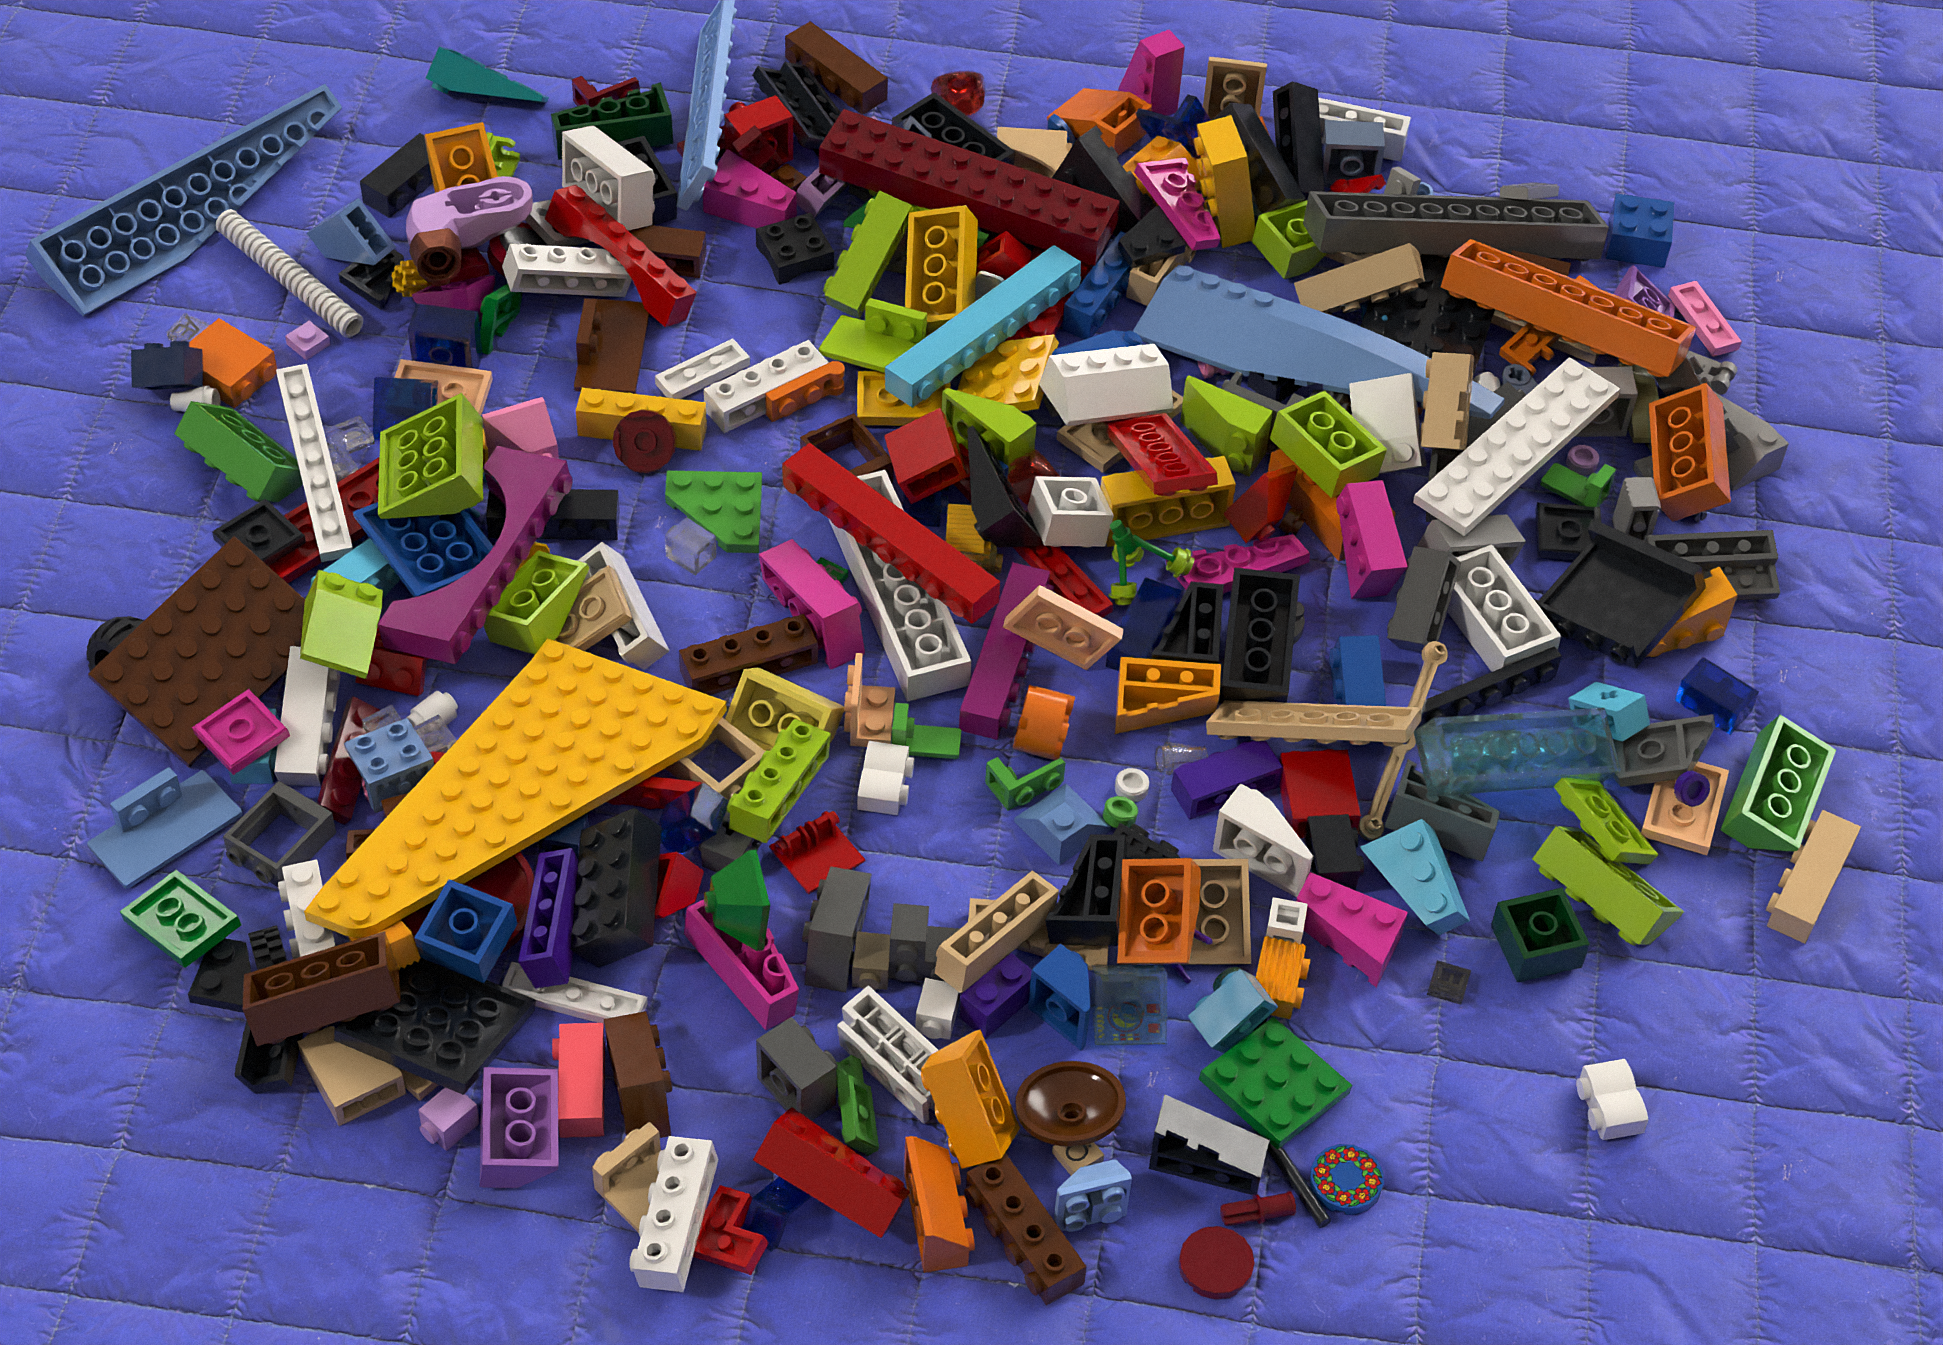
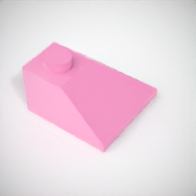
[482,397,559,459]

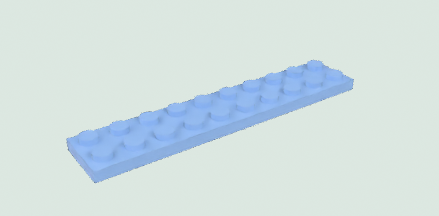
[676,0,737,211]

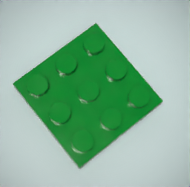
[1199,1017,1352,1150]

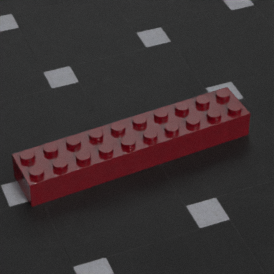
[819,109,1120,266]

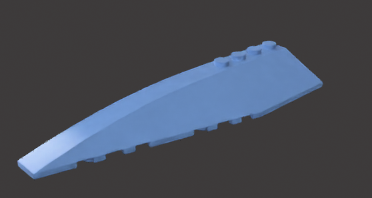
[25,84,342,317]

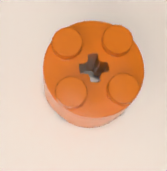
[1013,685,1075,760]

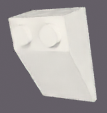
[1349,373,1426,474]
[1213,783,1313,897]

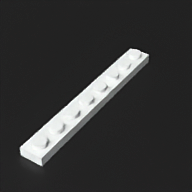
[276,364,353,562]

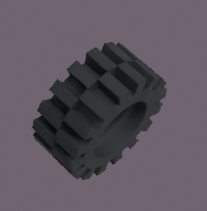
[248,925,287,970]

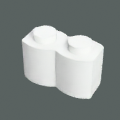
[857,741,915,815]
[1576,1059,1648,1140]

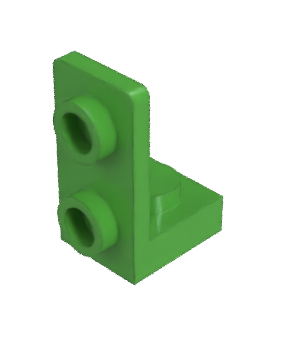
[1540,463,1616,507]
[892,703,961,759]
[985,757,1066,811]

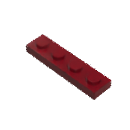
[317,696,382,825]

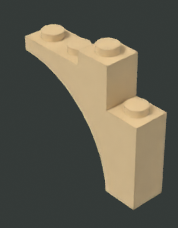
[997,127,1072,178]

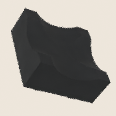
[756,213,834,285]

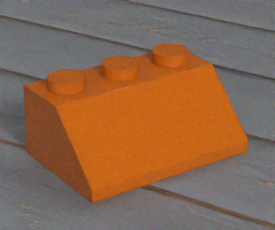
[904,1136,975,1273]

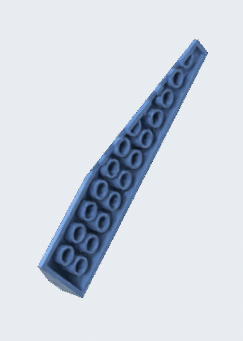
[1133,265,1505,419]

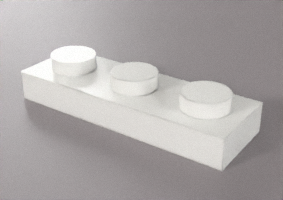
[655,338,750,399]

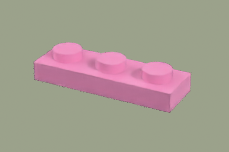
[1668,281,1742,357]

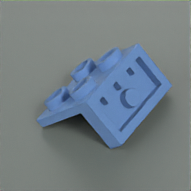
[344,719,434,813]

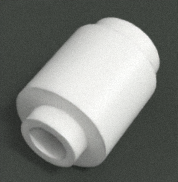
[406,691,458,739]

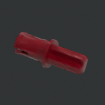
[1220,1191,1296,1226]

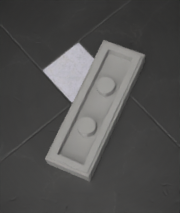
[1499,182,1559,200]

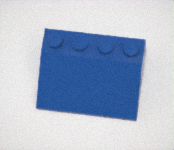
[353,502,494,597]

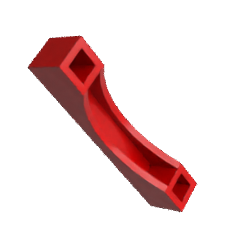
[544,185,697,327]

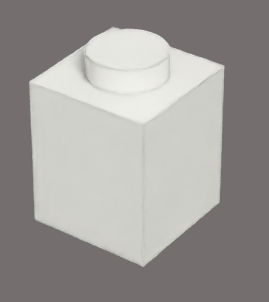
[915,978,960,1040]

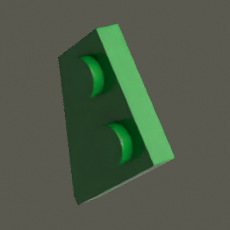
[477,284,523,355]

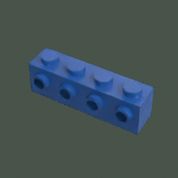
[1062,231,1132,339]

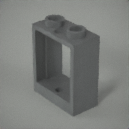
[223,781,336,887]

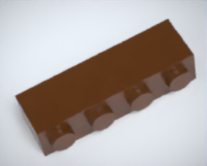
[785,21,888,115]

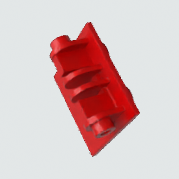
[769,811,866,895]

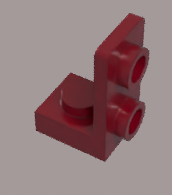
[572,76,640,107]

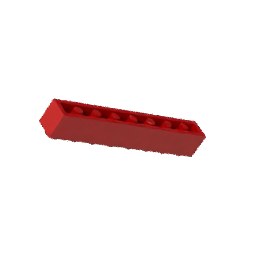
[782,443,1000,624]

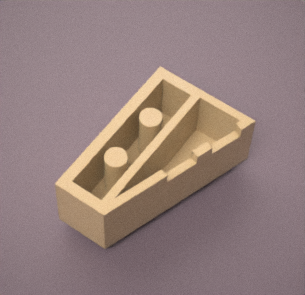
[1420,352,1474,451]

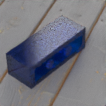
[1106,577,1182,671]

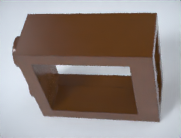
[800,413,894,483]

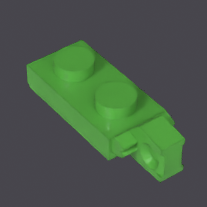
[836,1055,879,1156]

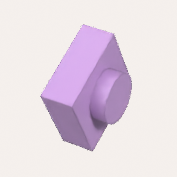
[285,321,330,360]

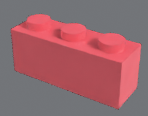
[552,1023,605,1138]

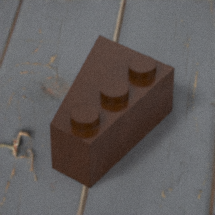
[603,1011,672,1138]

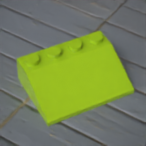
[378,393,483,519]

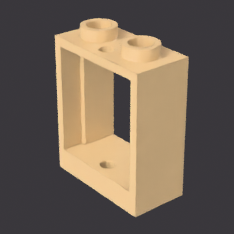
[665,717,765,811]

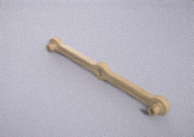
[1357,641,1448,841]

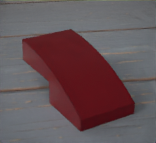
[732,125,784,175]

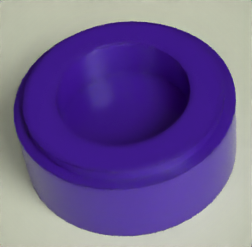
[1674,771,1710,807]

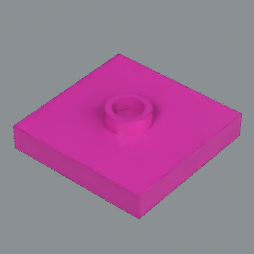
[192,689,290,775]

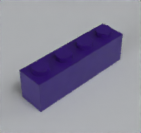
[518,848,578,989]

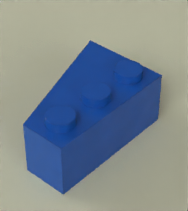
[1328,635,1386,742]

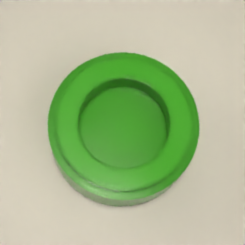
[1102,796,1138,828]

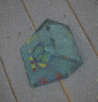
[1092,965,1167,1045]

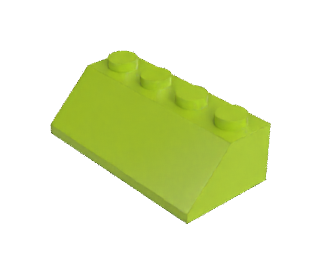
[1532,826,1684,946]

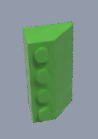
[174,401,303,502]
[1720,714,1836,852]

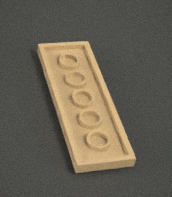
[1206,700,1421,746]

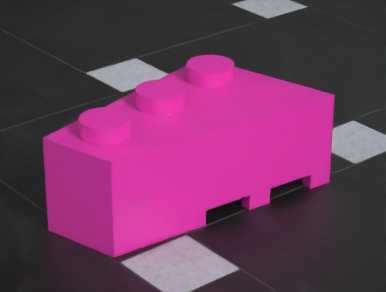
[1118,30,1185,122]
[703,149,797,228]
[1336,480,1408,599]
[1296,872,1408,988]

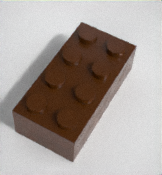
[242,931,400,1046]

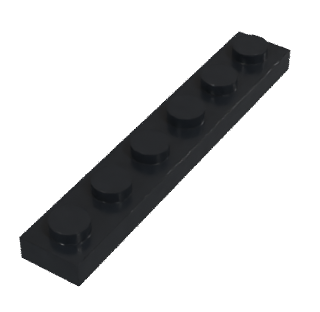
[1414,646,1562,735]

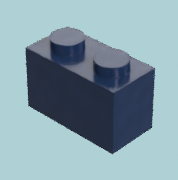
[131,341,203,390]

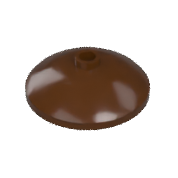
[1015,1061,1126,1147]

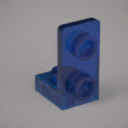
[742,1177,812,1252]

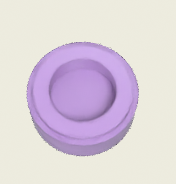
[1566,445,1599,475]

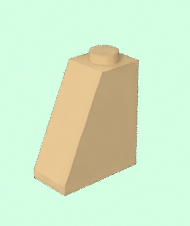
[297,1026,406,1126]

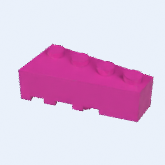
[759,539,865,670]
[684,899,799,1030]

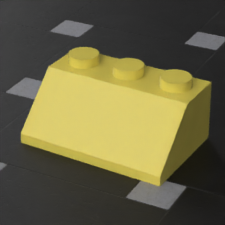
[725,667,844,751]

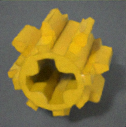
[391,260,432,297]

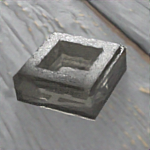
[1427,960,1471,1005]

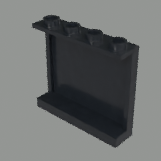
[1533,520,1706,669]

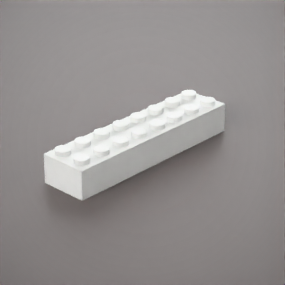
[828,470,971,702]

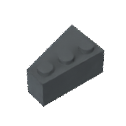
[1385,759,1500,862]

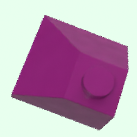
[412,275,495,331]

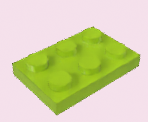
[1553,777,1658,864]

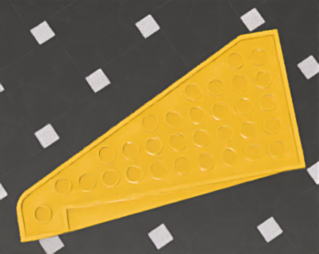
[304,638,727,938]

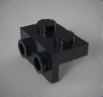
[234,1020,303,1094]

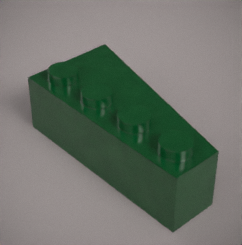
[551,82,673,160]

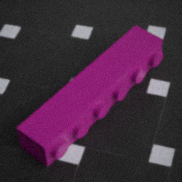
[959,562,1054,740]

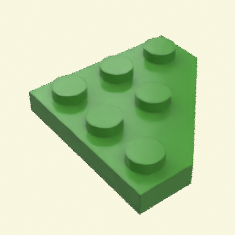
[665,470,762,553]

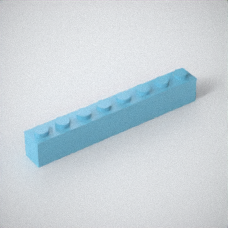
[885,245,1081,408]

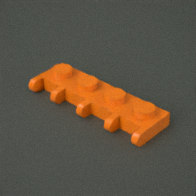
[1499,275,1599,376]

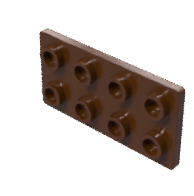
[574,298,650,394]

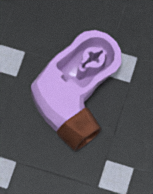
[406,176,533,286]

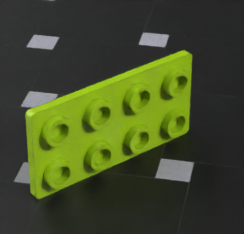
[819,298,927,373]

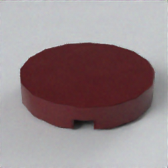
[613,409,677,473]
[1178,1226,1255,1300]

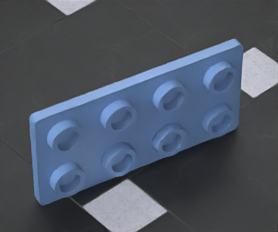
[87,767,242,889]

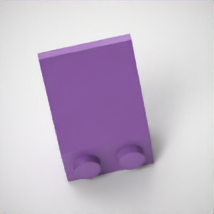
[1613,265,1675,318]

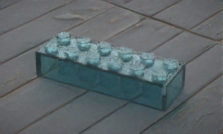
[1413,708,1621,796]

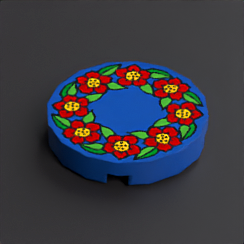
[1309,1144,1384,1215]

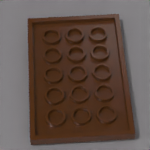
[88,536,305,768]

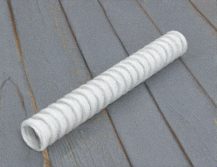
[215,209,364,338]

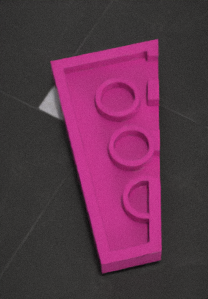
[1134,158,1221,250]
[1166,534,1310,594]

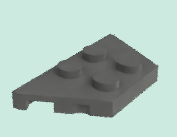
[1583,714,1715,787]

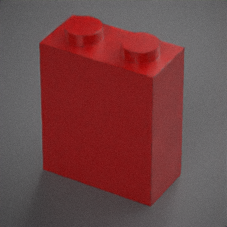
[884,408,968,504]
[1279,749,1361,838]

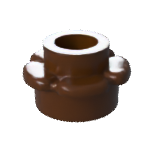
[1278,507,1306,536]

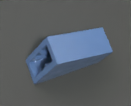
[307,198,396,265]

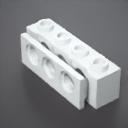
[837,985,938,1124]

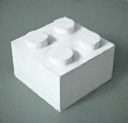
[1027,476,1114,548]

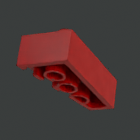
[753,1107,910,1238]

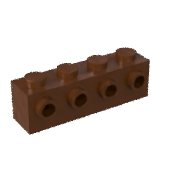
[679,614,818,695]
[964,1153,1087,1305]

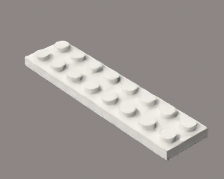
[1413,357,1620,536]

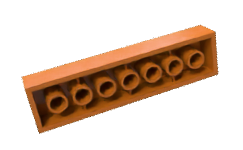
[1441,239,1697,377]

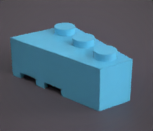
[310,538,400,599]
[1360,819,1470,935]

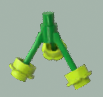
[1108,520,1194,605]

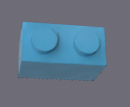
[1188,969,1278,1053]

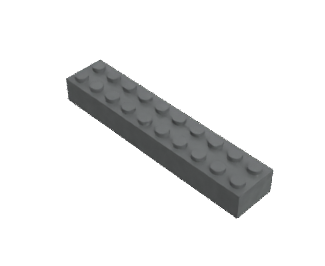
[1303,191,1609,261]

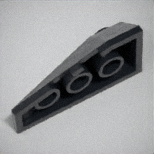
[967,425,1043,548]

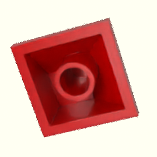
[1223,465,1298,543]
[655,852,704,919]

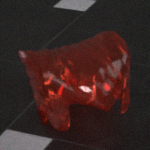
[930,70,986,116]
[1008,449,1060,506]

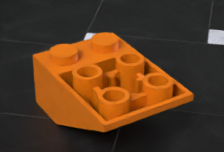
[1047,88,1152,158]

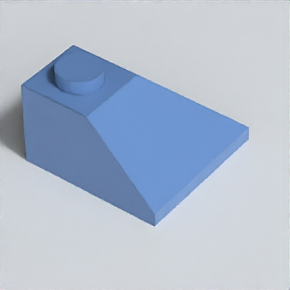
[1014,784,1111,865]

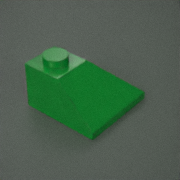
[704,850,770,951]

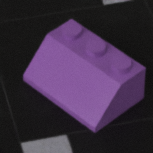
[479,1067,558,1188]

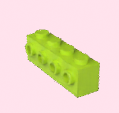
[823,190,913,319]
[727,719,831,843]

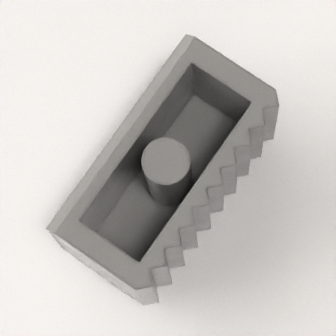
[1612,477,1661,541]

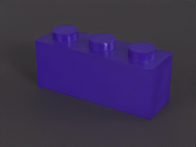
[1171,740,1283,820]

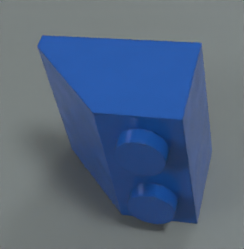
[1028,943,1090,1051]

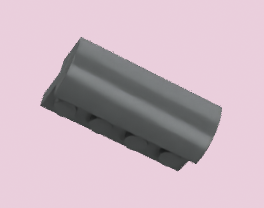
[1644,530,1780,600]

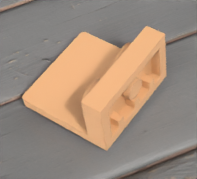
[844,653,895,747]

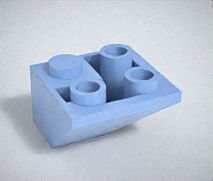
[1054,1159,1132,1232]

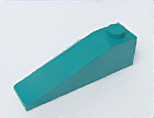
[426,46,549,103]

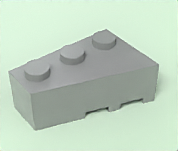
[1416,514,1526,565]

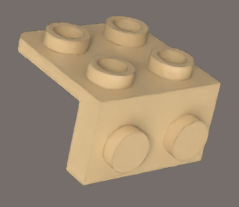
[592,1122,661,1233]

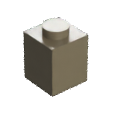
[852,932,890,990]

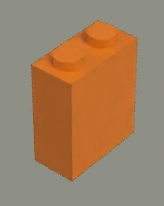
[190,318,277,409]

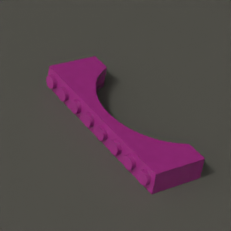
[377,446,573,664]

